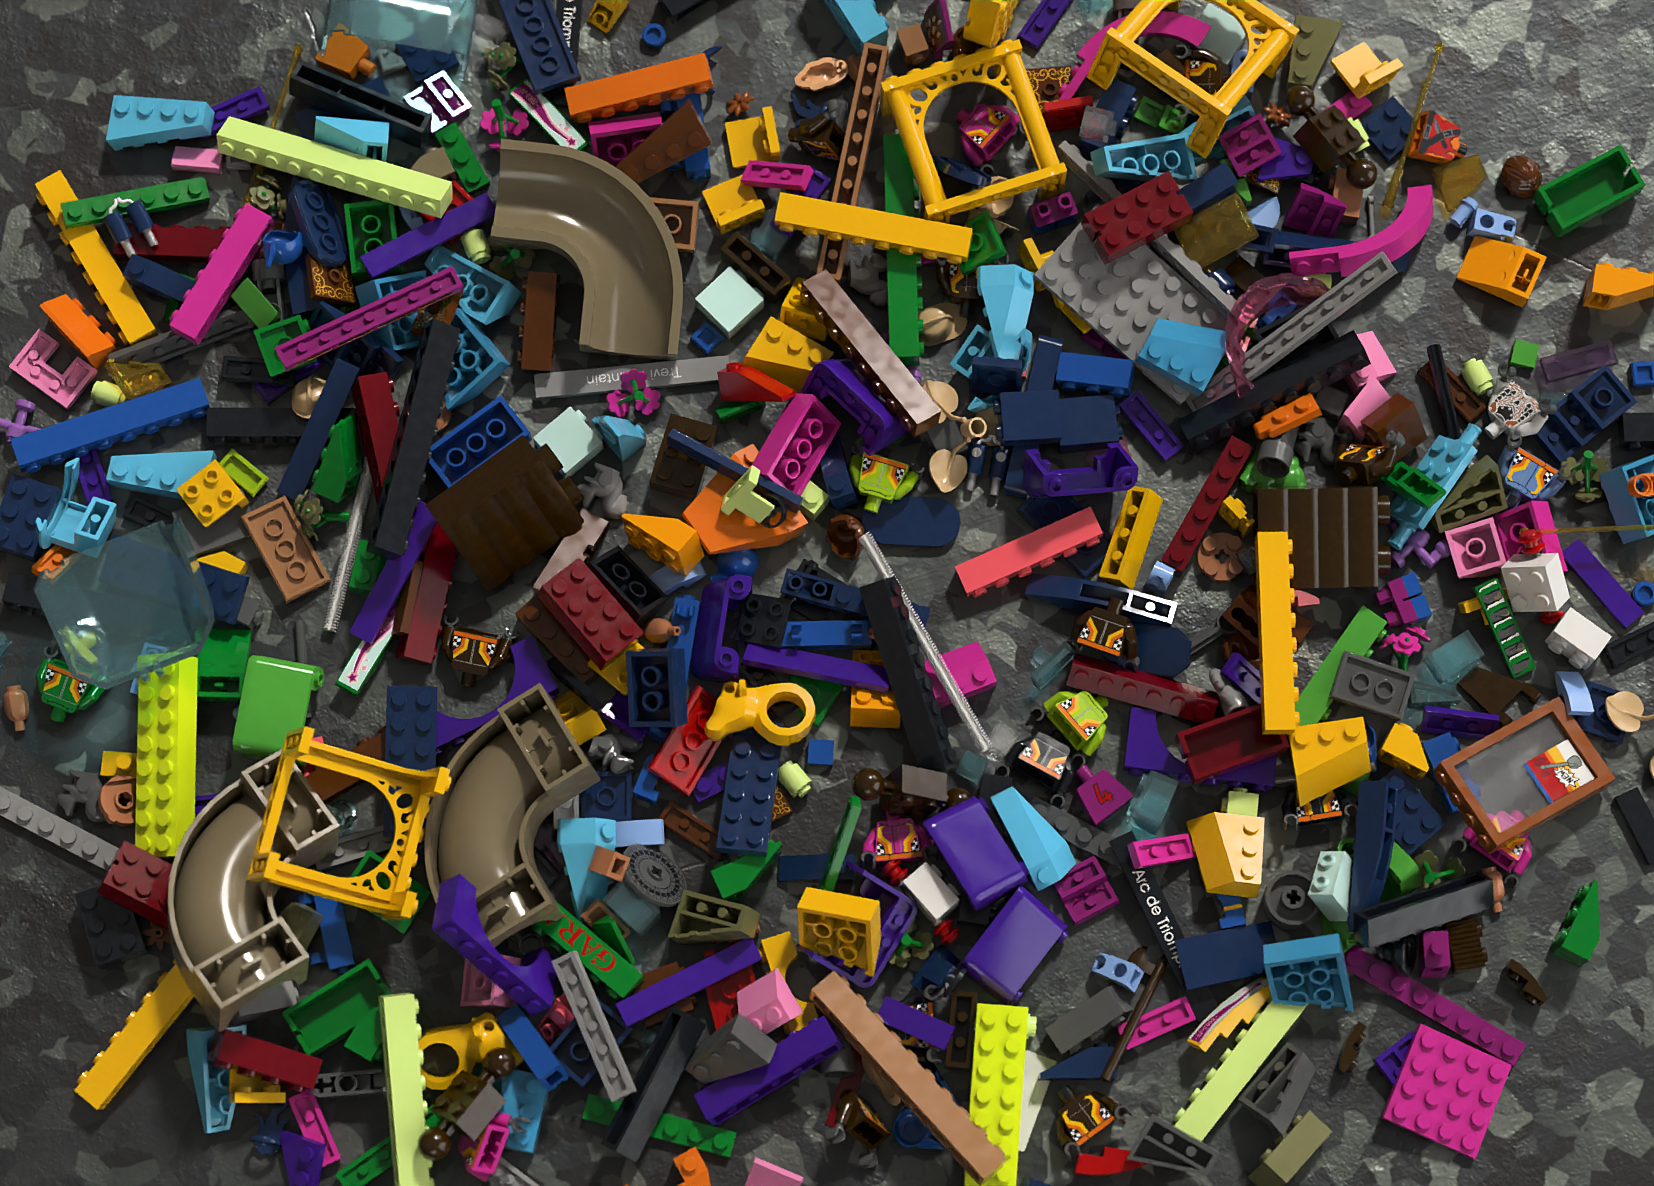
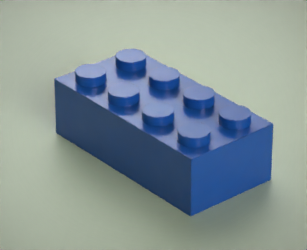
[427,395,532,489]

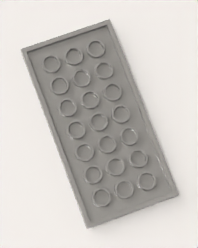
[1033,204,1244,405]

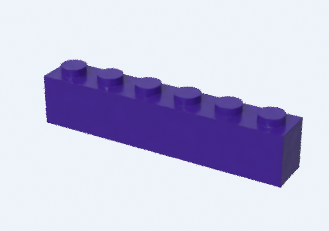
[694,1016,845,1127]

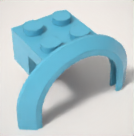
[949,324,1032,413]
[36,458,117,558]

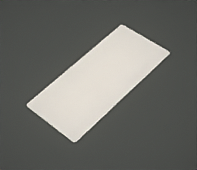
[1018,1050,1057,1151]

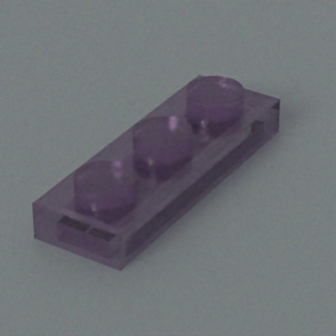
[1539,339,1618,383]

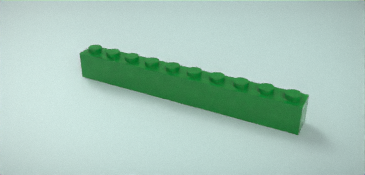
[883,134,924,366]

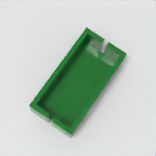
[1532,144,1646,238]
[282,959,392,1057]

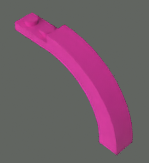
[1057,11,1211,101]
[1289,185,1434,277]

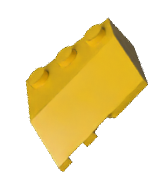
[741,316,834,394]
[1288,717,1371,807]
[1186,812,1264,898]
[797,887,881,977]

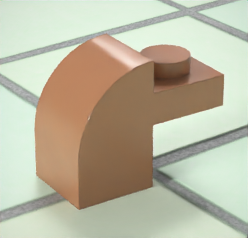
[587,845,630,883]

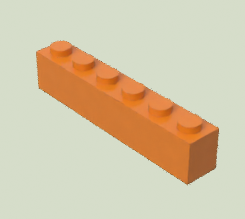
[564,53,714,123]

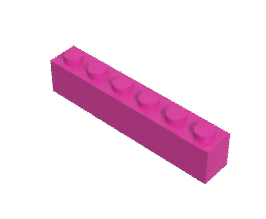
[169,203,275,346]

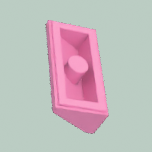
[171,146,224,174]

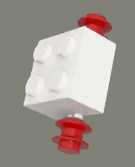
[1501,529,1570,625]
[881,860,960,946]

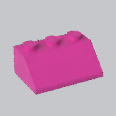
[588,112,662,166]
[1493,501,1568,573]
[925,641,997,708]

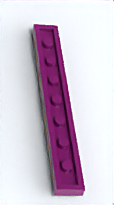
[274,266,464,371]
[1343,945,1526,1067]

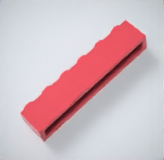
[955,506,1103,598]

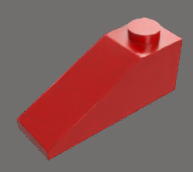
[717,362,796,402]

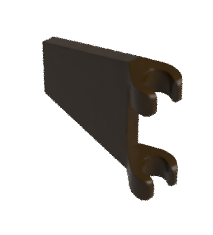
[1457,666,1541,728]

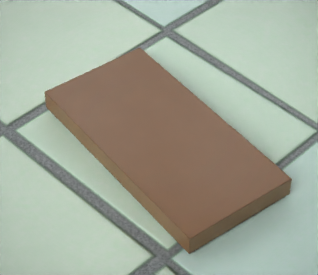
[241,496,331,604]

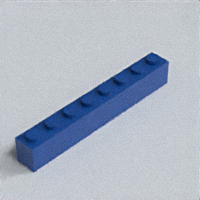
[10,378,210,473]

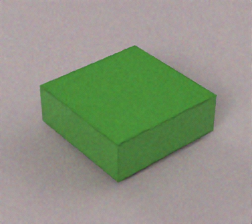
[1509,340,1539,370]

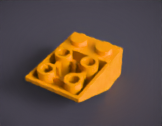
[1456,236,1546,308]
[1582,263,1654,310]
[621,513,704,577]
[850,650,901,729]

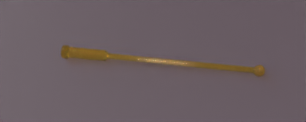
[1382,42,1445,208]
[242,43,303,205]
[1519,524,1654,535]

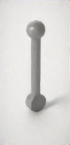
[1367,196,1374,238]

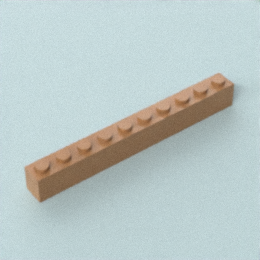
[816,42,889,286]
[809,971,1006,1186]

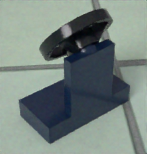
[909,944,968,998]

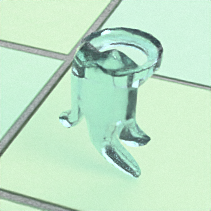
[325,799,358,837]

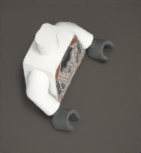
[1484,363,1557,440]

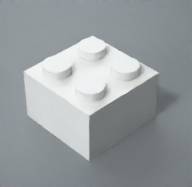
[1545,607,1612,670]

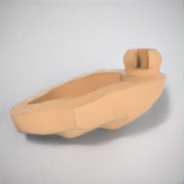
[795,57,848,92]

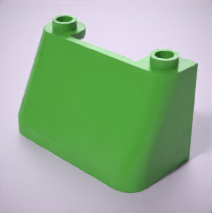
[233,655,324,767]

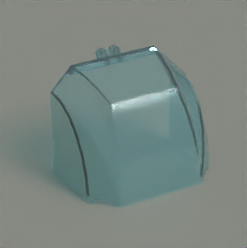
[320,0,477,80]
[34,517,215,690]

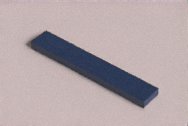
[276,358,360,500]
[666,429,803,514]

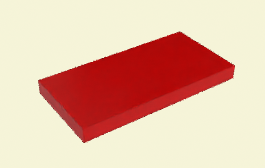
[647,686,722,797]

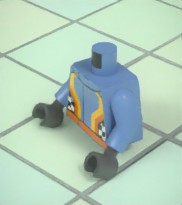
[1498,432,1576,509]

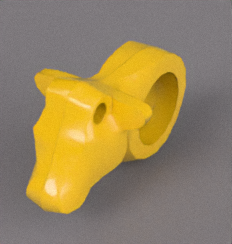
[704,679,816,746]
[418,1012,524,1092]

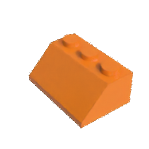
[40,294,117,370]

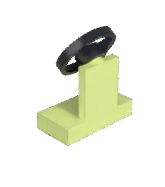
[721,465,786,528]

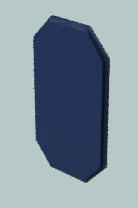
[1102,622,1192,677]

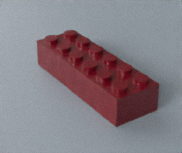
[351,372,400,506]

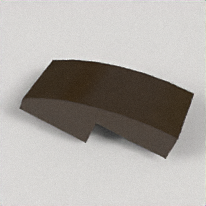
[1225,256,1277,308]
[1503,958,1547,1006]
[1337,1021,1367,1076]

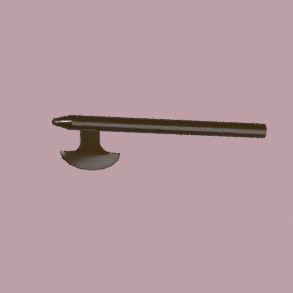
[1100,946,1168,1083]

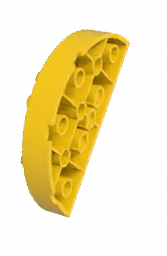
[963,0,1019,48]

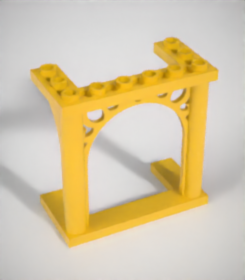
[1086,0,1299,159]
[879,39,1067,224]
[246,726,451,921]

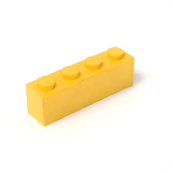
[1099,486,1163,590]

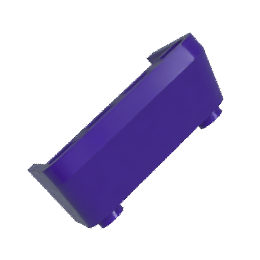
[796,861,917,988]

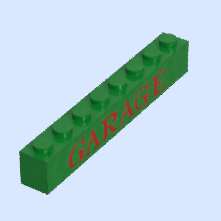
[530,902,645,1001]

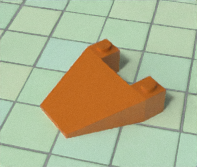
[682,444,808,555]

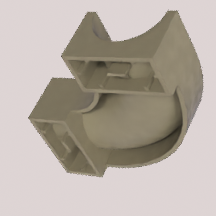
[491,139,683,361]
[424,683,601,970]
[168,749,340,1032]

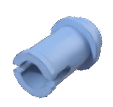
[1449,196,1479,228]

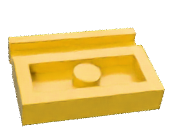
[1218,495,1255,539]

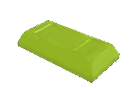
[220,448,269,497]

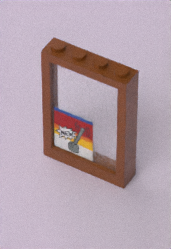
[1433,697,1616,854]

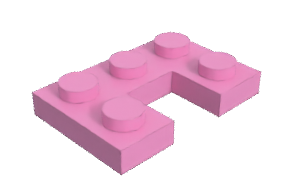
[9,329,98,410]

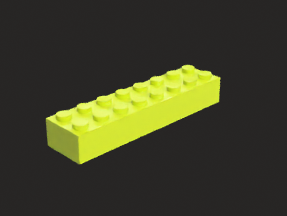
[135,654,198,859]
[963,1003,1029,1186]

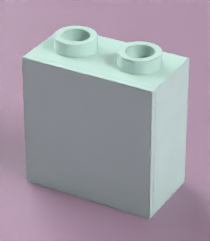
[1183,3,1246,66]
[695,266,764,340]
[533,406,604,477]
[1308,851,1354,921]

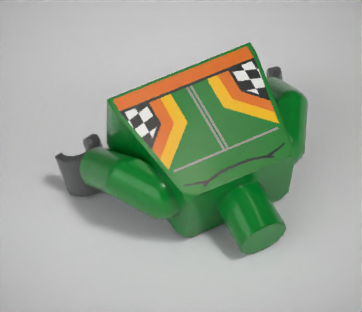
[36,646,117,722]

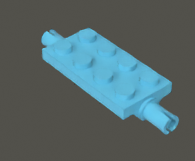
[1387,423,1482,550]

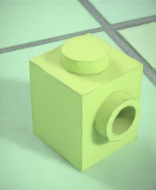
[799,481,829,521]
[1221,788,1259,817]

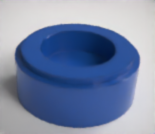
[642,24,666,49]
[1631,581,1654,607]

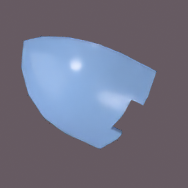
[1237,197,1280,228]

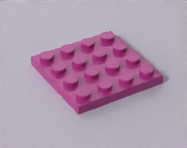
[1381,1024,1512,1159]

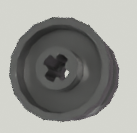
[1262,870,1319,930]

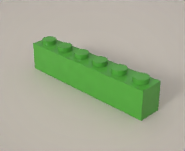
[1285,605,1387,736]

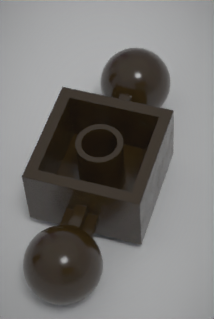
[1284,85,1377,189]
[852,764,972,820]
[418,1047,515,1161]

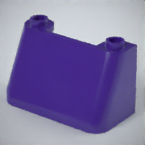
[800,358,907,456]
[1023,443,1138,498]
[691,575,753,683]
[922,796,1029,914]
[958,886,1069,1006]

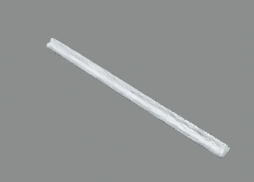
[323,457,373,632]
[858,532,993,754]

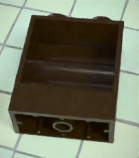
[426,435,585,591]
[1252,485,1391,589]

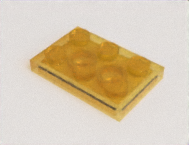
[1174,192,1259,268]

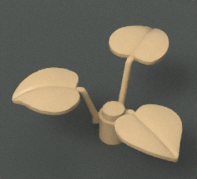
[922,380,1000,493]
[1605,691,1654,779]

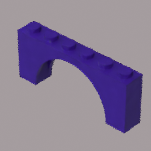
[436,636,560,757]
[1123,707,1277,793]
[432,874,557,1016]

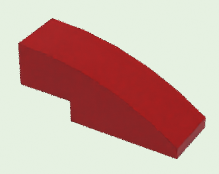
[1074,1147,1149,1177]

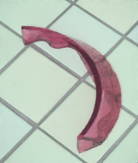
[1225,273,1330,398]

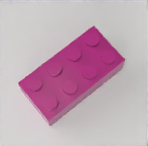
[751,393,842,496]

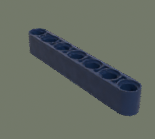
[1003,334,1063,499]

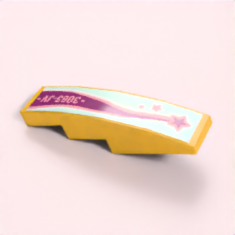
[1186,977,1271,1052]

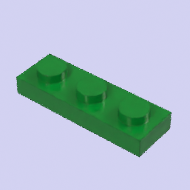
[434,122,491,196]

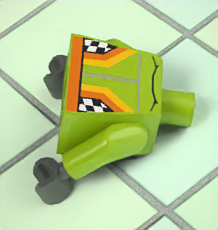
[849,446,925,514]
[1030,691,1109,769]

